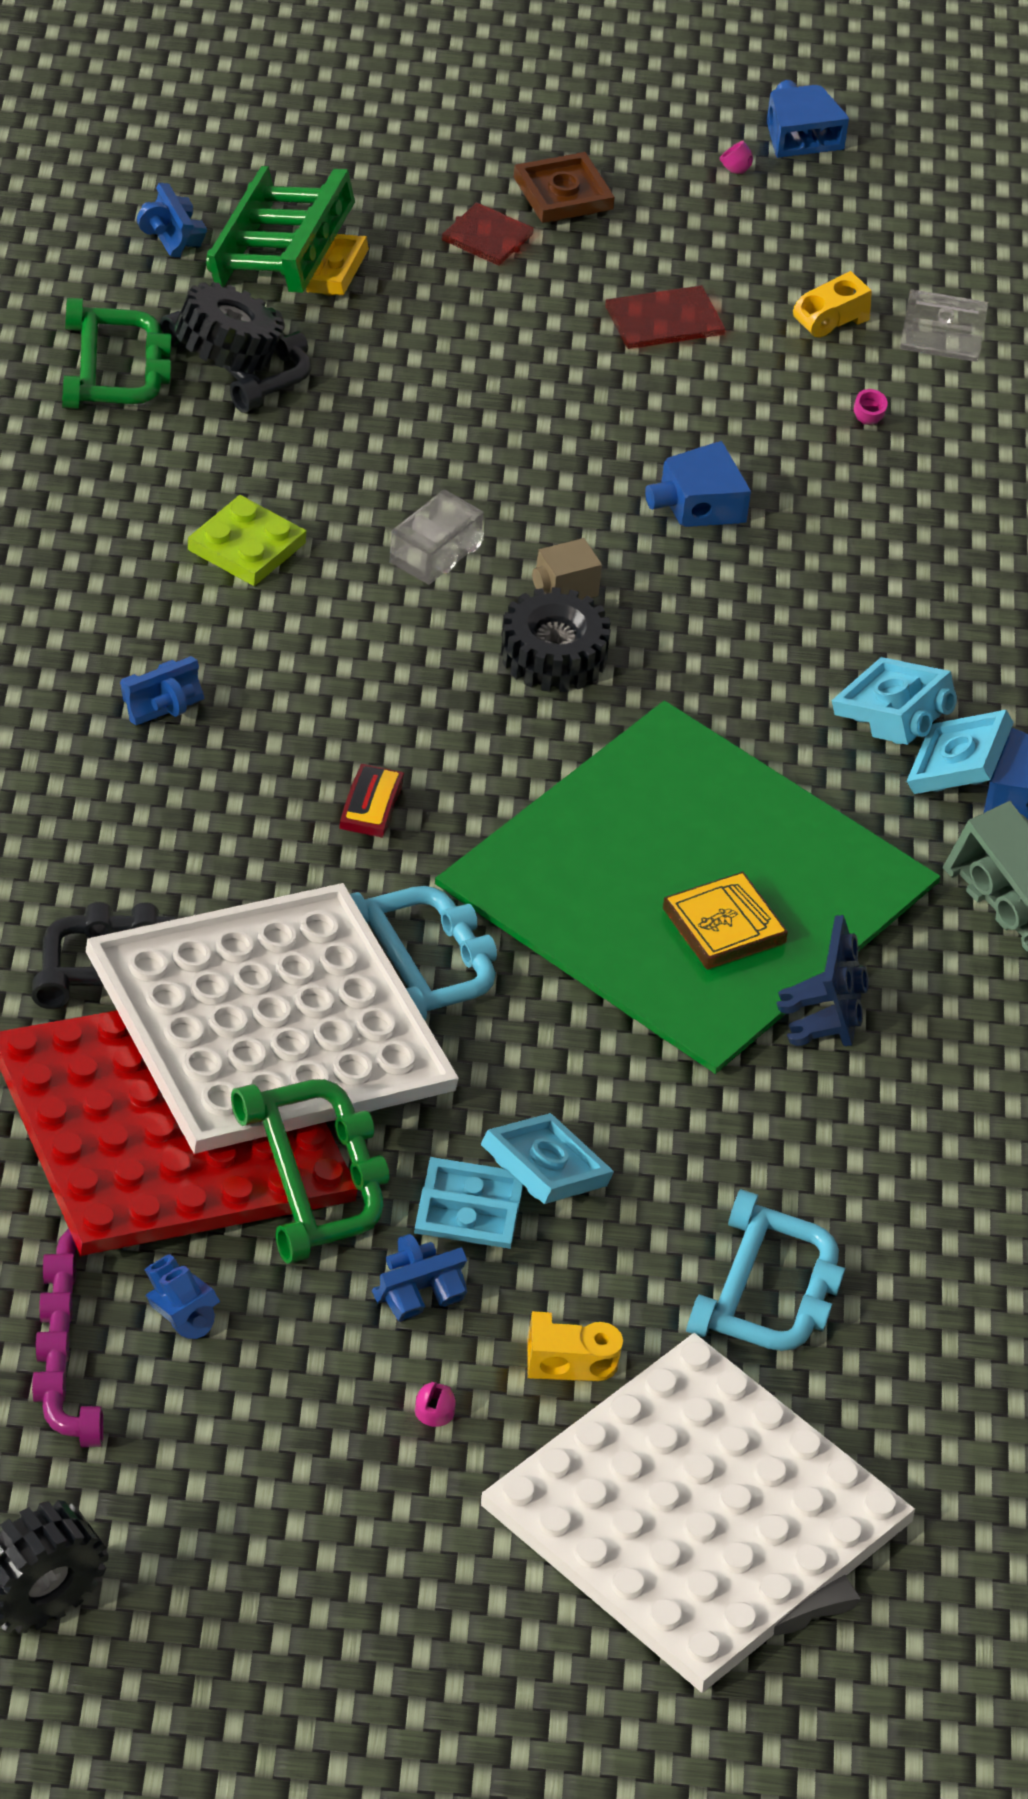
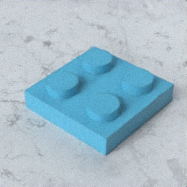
[906,710,1014,794]
[481,1113,614,1204]

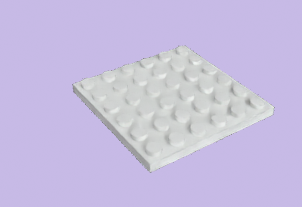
[86,883,459,1154]
[481,1333,915,1693]

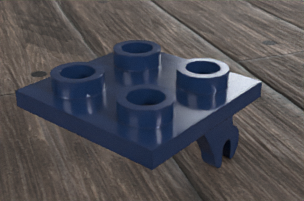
[776,915,868,1046]

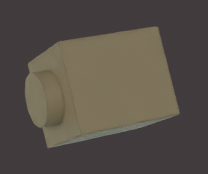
[532,538,602,600]

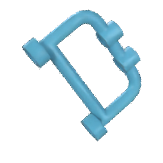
[350,886,497,1021]
[686,1189,845,1351]

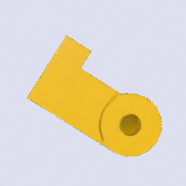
[793,271,872,338]
[527,1311,623,1381]

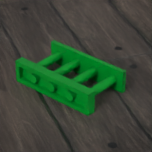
[206,166,355,293]

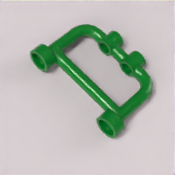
[62,298,171,409]
[231,1079,389,1264]

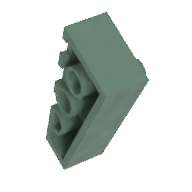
[942,801,1028,952]

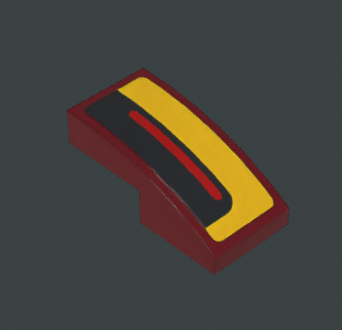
[339,764,404,838]

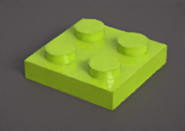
[188,495,306,586]

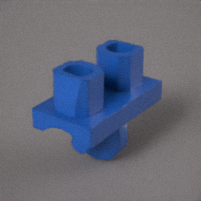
[136,183,207,257]
[120,656,204,726]
[372,1234,467,1322]
[145,1254,220,1339]

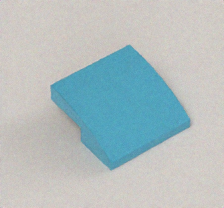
[414,1157,524,1249]

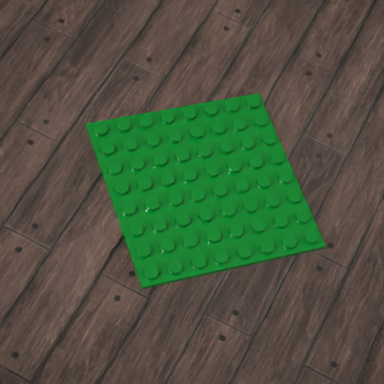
[435,700,941,1074]

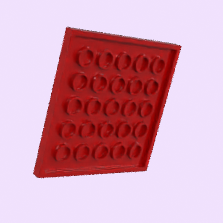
[0,1010,358,1256]

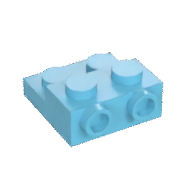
[831,657,957,745]

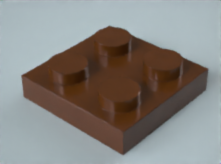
[513,152,615,223]

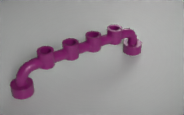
[32,1228,117,1447]

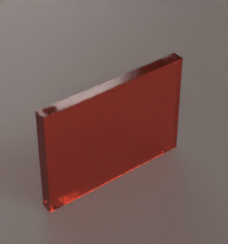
[605,285,725,349]

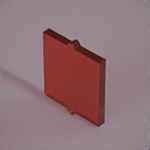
[442,202,534,266]

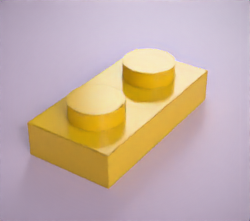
[306,234,369,296]

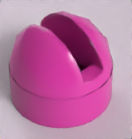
[719,141,753,174]
[854,389,888,425]
[415,1382,456,1427]

